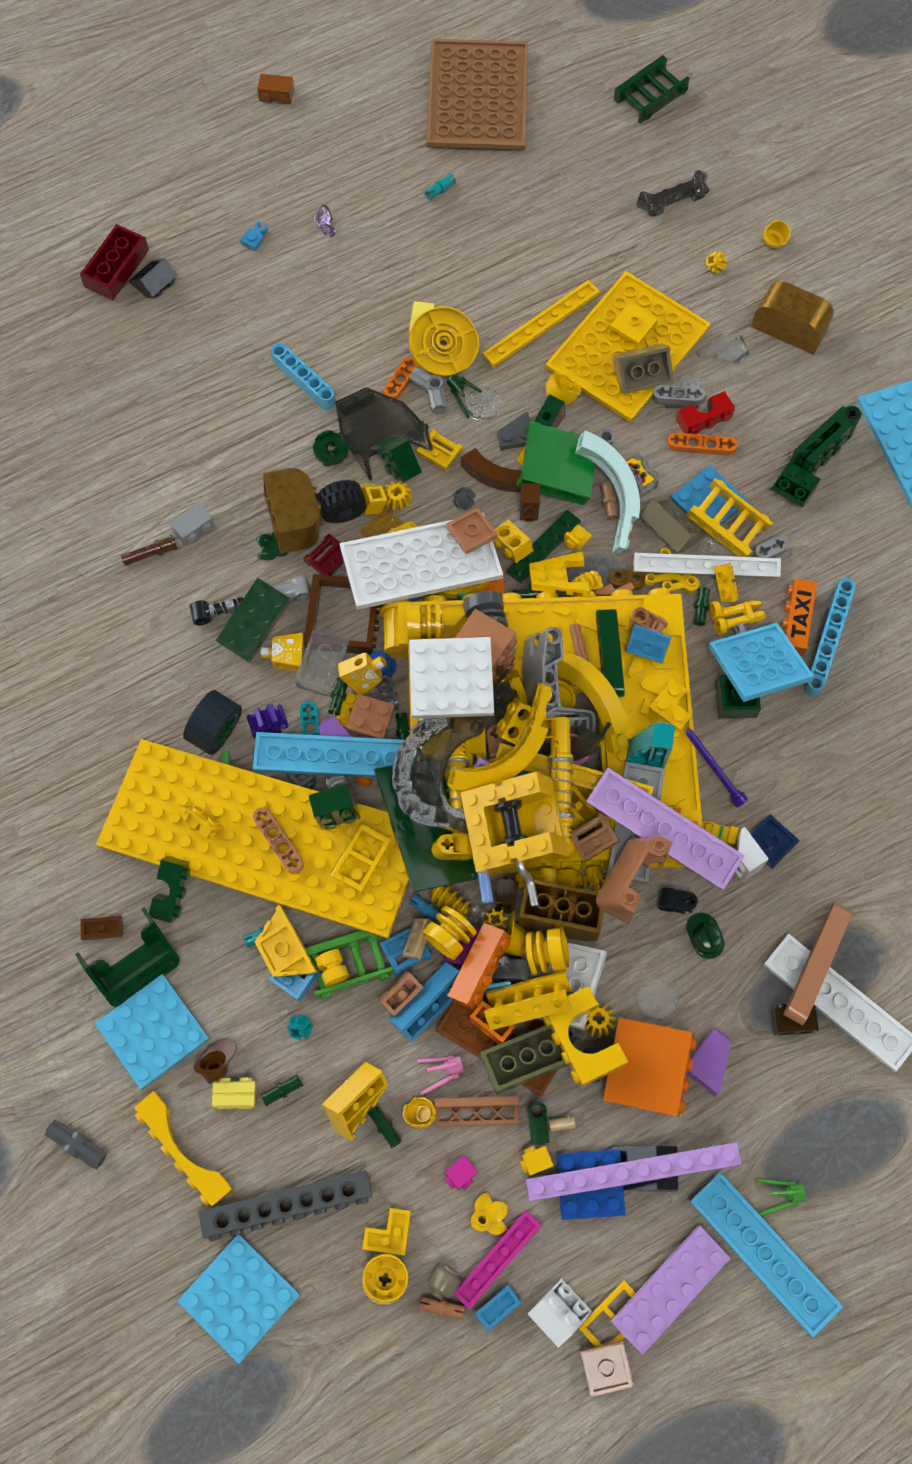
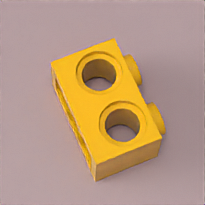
[493,519,533,563]
[495,698,532,745]

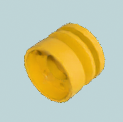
[407,604,444,645]
[422,906,477,960]
[525,927,570,975]
[362,1254,408,1305]

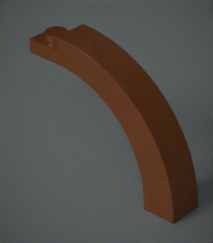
[461,448,522,492]

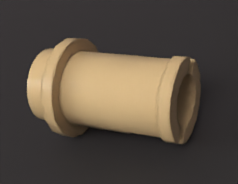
[549,1114,576,1133]

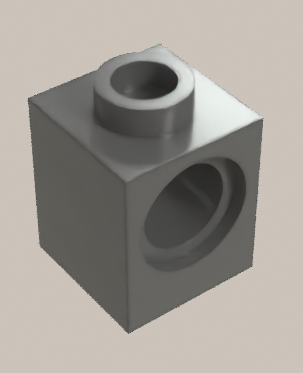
[286,773,316,790]

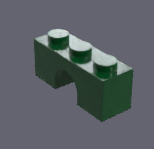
[149,856,190,923]

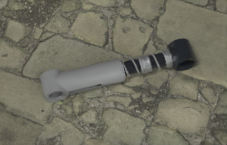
[189,577,311,626]

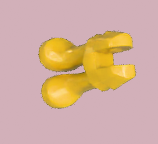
[710,600,766,635]

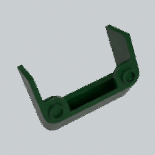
[75,907,180,1007]

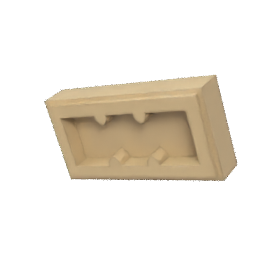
[402,918,433,959]

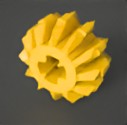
[384,480,412,512]
[571,571,603,594]
[584,1002,616,1038]

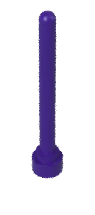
[686,729,748,807]

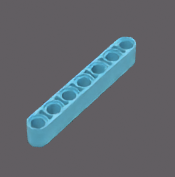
[804,578,856,697]

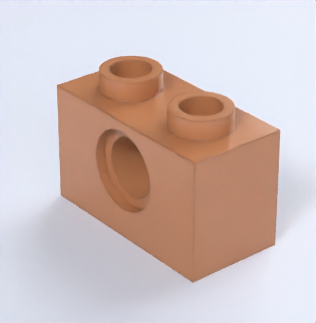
[377,971,424,1016]

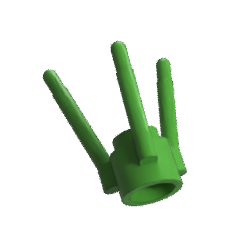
[757,1178,806,1216]

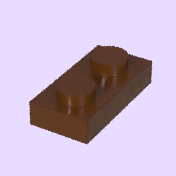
[81,916,123,941]

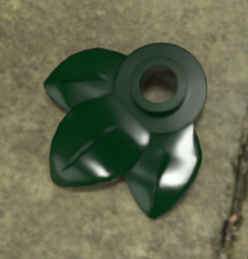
[256,530,289,561]

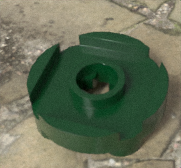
[313,430,349,466]

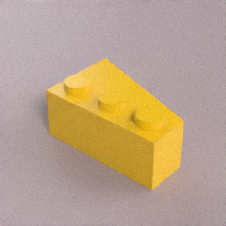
[322,1062,388,1142]

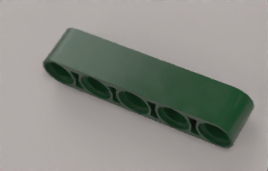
[596,609,625,697]

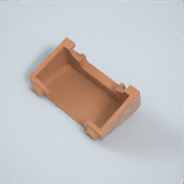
[596,836,673,925]

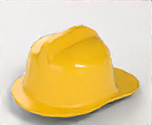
[503,911,527,957]

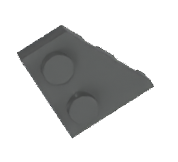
[497,412,530,450]

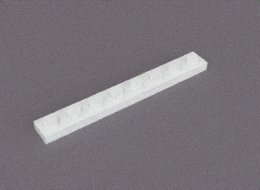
[633,553,781,578]

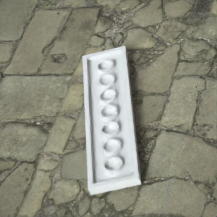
[763,934,912,1072]

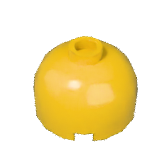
[545,372,582,406]

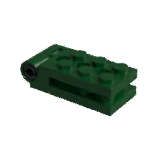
[790,406,862,475]

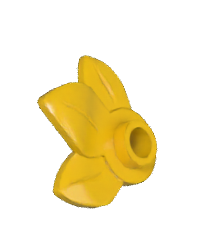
[470,1192,508,1235]

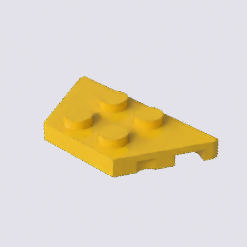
[255,905,318,977]

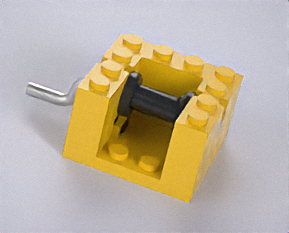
[460,772,569,907]

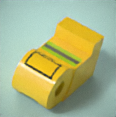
[702,821,739,848]

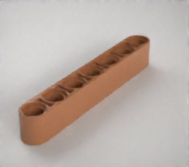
[783,902,853,1025]

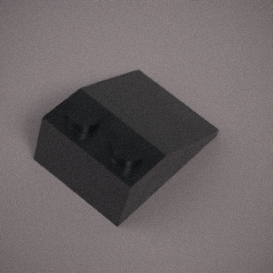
[611,1146,678,1192]

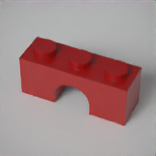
[676,391,735,434]

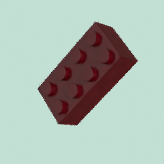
[80,224,149,300]

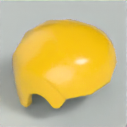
[763,220,791,249]
[403,1097,437,1130]

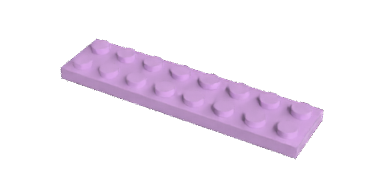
[586,768,745,890]

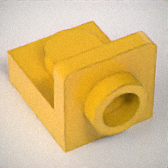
[563,524,592,552]

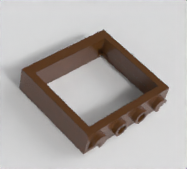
[304,574,381,655]

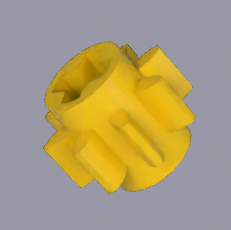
[706,251,727,274]
[483,908,508,930]

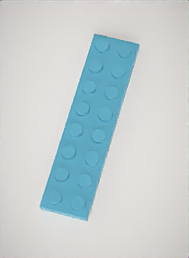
[253,732,411,778]
[689,1172,843,1338]

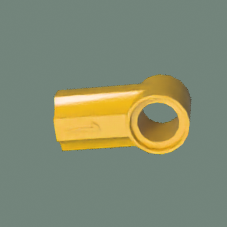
[516,868,557,889]

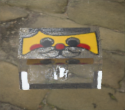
[625,453,659,498]

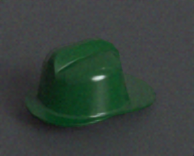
[687,912,725,959]

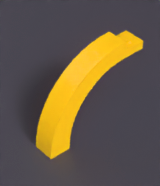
[557,652,630,753]

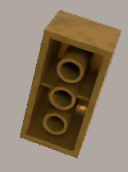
[751,281,834,355]
[263,468,322,554]
[518,879,604,942]

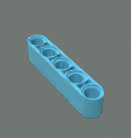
[271,343,335,410]

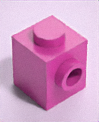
[444,1156,478,1191]

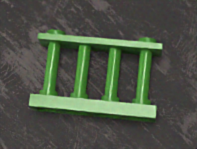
[305,930,394,1000]

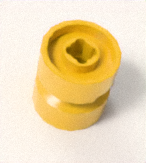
[315,949,350,987]

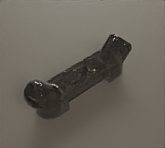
[637,170,709,217]

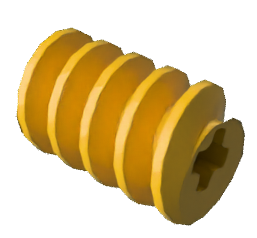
[429,885,473,917]

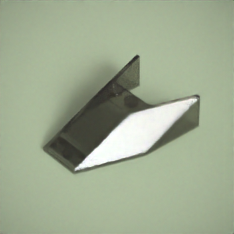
[335,387,433,481]

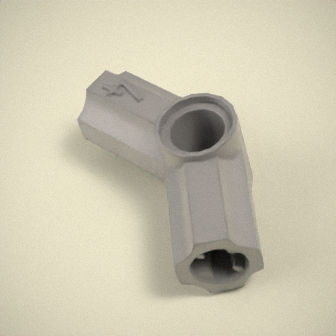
[409,367,447,414]

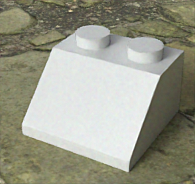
[733,827,768,882]

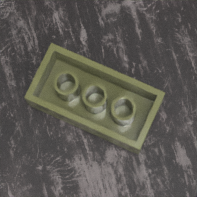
[480,1026,569,1095]

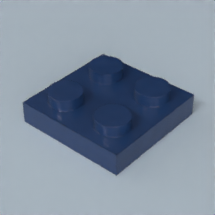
[751,814,800,869]

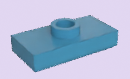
[474,1285,522,1331]

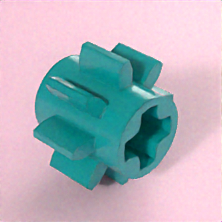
[286,1014,314,1040]

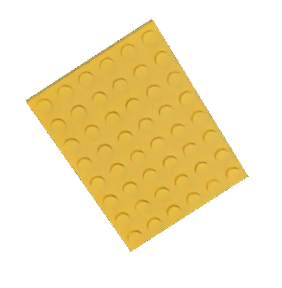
[545,271,711,423]

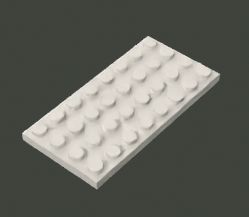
[340,513,503,610]

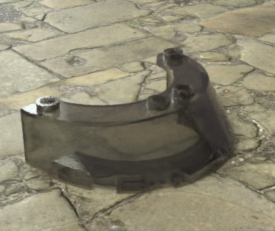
[493,669,611,762]
[392,716,486,835]

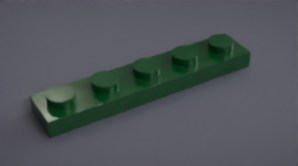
[506,510,581,584]

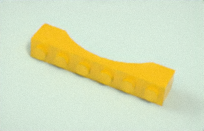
[134,1091,235,1207]

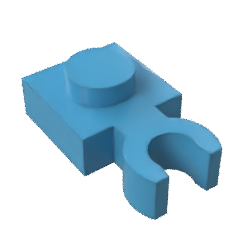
[240,221,268,251]

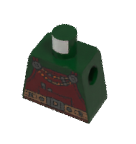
[535,394,566,428]

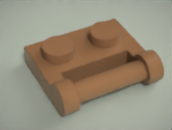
[569,812,620,862]

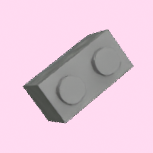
[170,503,215,547]

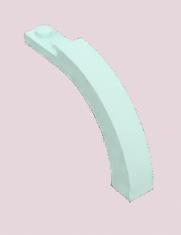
[575,431,640,555]

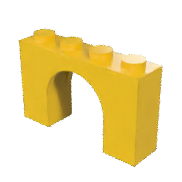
[542,986,628,1088]

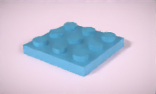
[671,465,748,536]

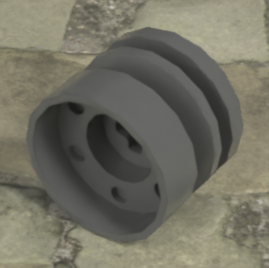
[463,591,508,627]

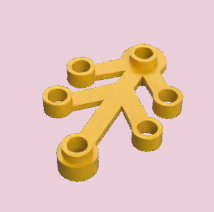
[632,548,700,593]

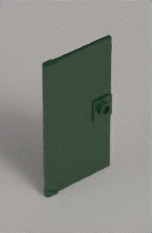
[374,757,478,893]

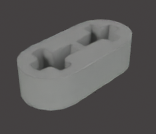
[754,536,788,558]

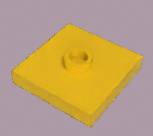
[609,302,658,346]

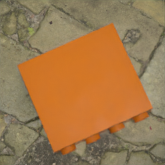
[603,1018,697,1118]

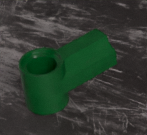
[527,1101,550,1145]

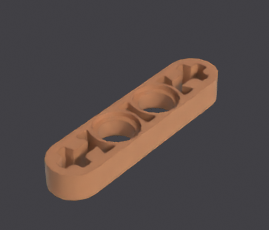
[253,808,304,874]

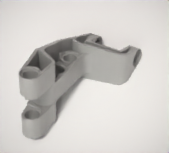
[522,627,596,746]

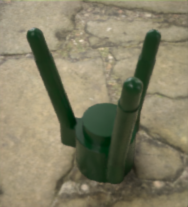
[447,374,482,418]

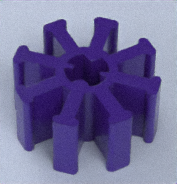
[246,704,289,739]

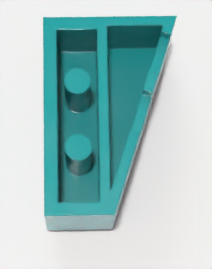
[626,722,675,768]

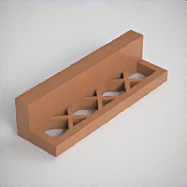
[435,1096,519,1127]

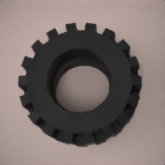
[317,480,367,523]

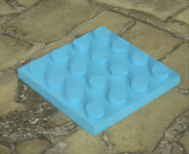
[709,623,814,702]
[95,974,210,1090]
[177,1234,300,1364]

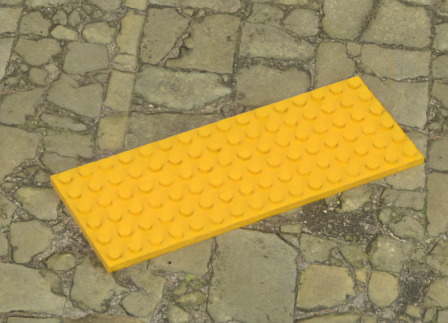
[96,739,410,939]

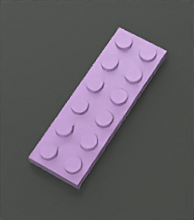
[610,1225,730,1355]

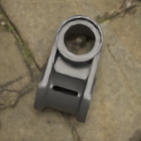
[376,675,399,711]

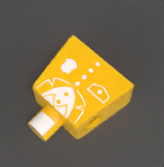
[261,633,304,673]
[338,653,387,695]

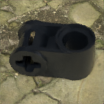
[658,887,698,915]

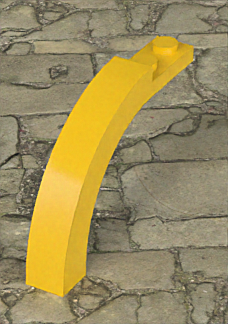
[447,682,552,791]

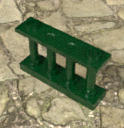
[614,55,690,124]

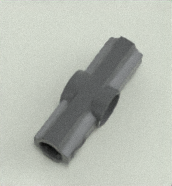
[44,1120,107,1170]

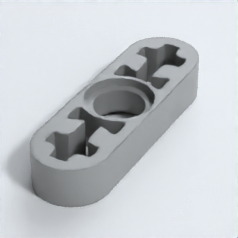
[654,385,705,406]

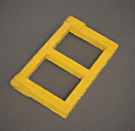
[330,823,392,893]
[578,1280,636,1347]

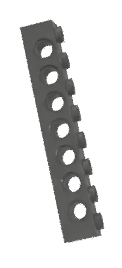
[198,1170,372,1241]

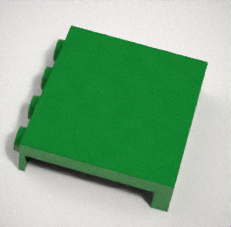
[516,421,595,505]

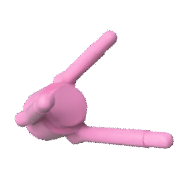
[417,1055,464,1095]

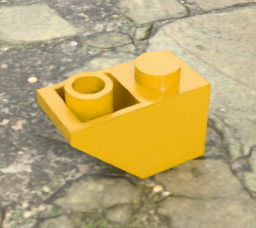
[359,483,387,515]

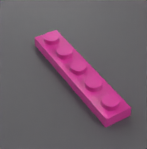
[454,1210,542,1309]

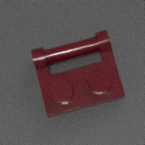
[303,534,344,575]

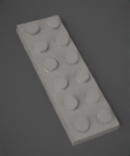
[607,762,665,884]

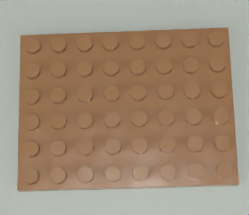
[426,39,528,150]

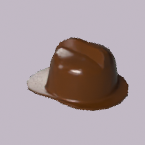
[194,1039,236,1084]

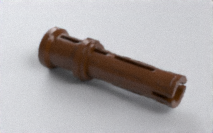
[121,534,178,566]

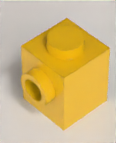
[519,1146,553,1177]

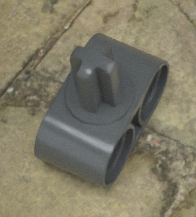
[492,956,531,985]

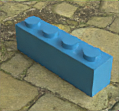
[389,962,460,1042]

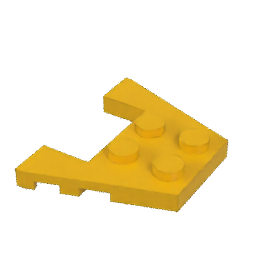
[529,552,590,597]

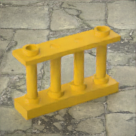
[685,478,773,557]
[484,970,571,1031]

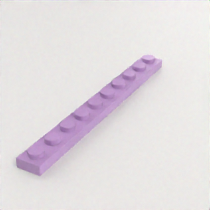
[526,1143,742,1202]

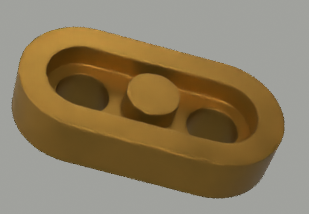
[608,569,645,591]

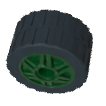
[183,690,242,755]

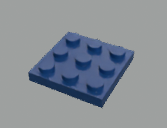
[557,1149,626,1220]

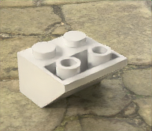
[528,1278,592,1348]

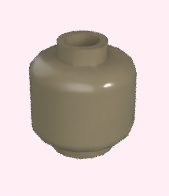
[429,1265,461,1300]

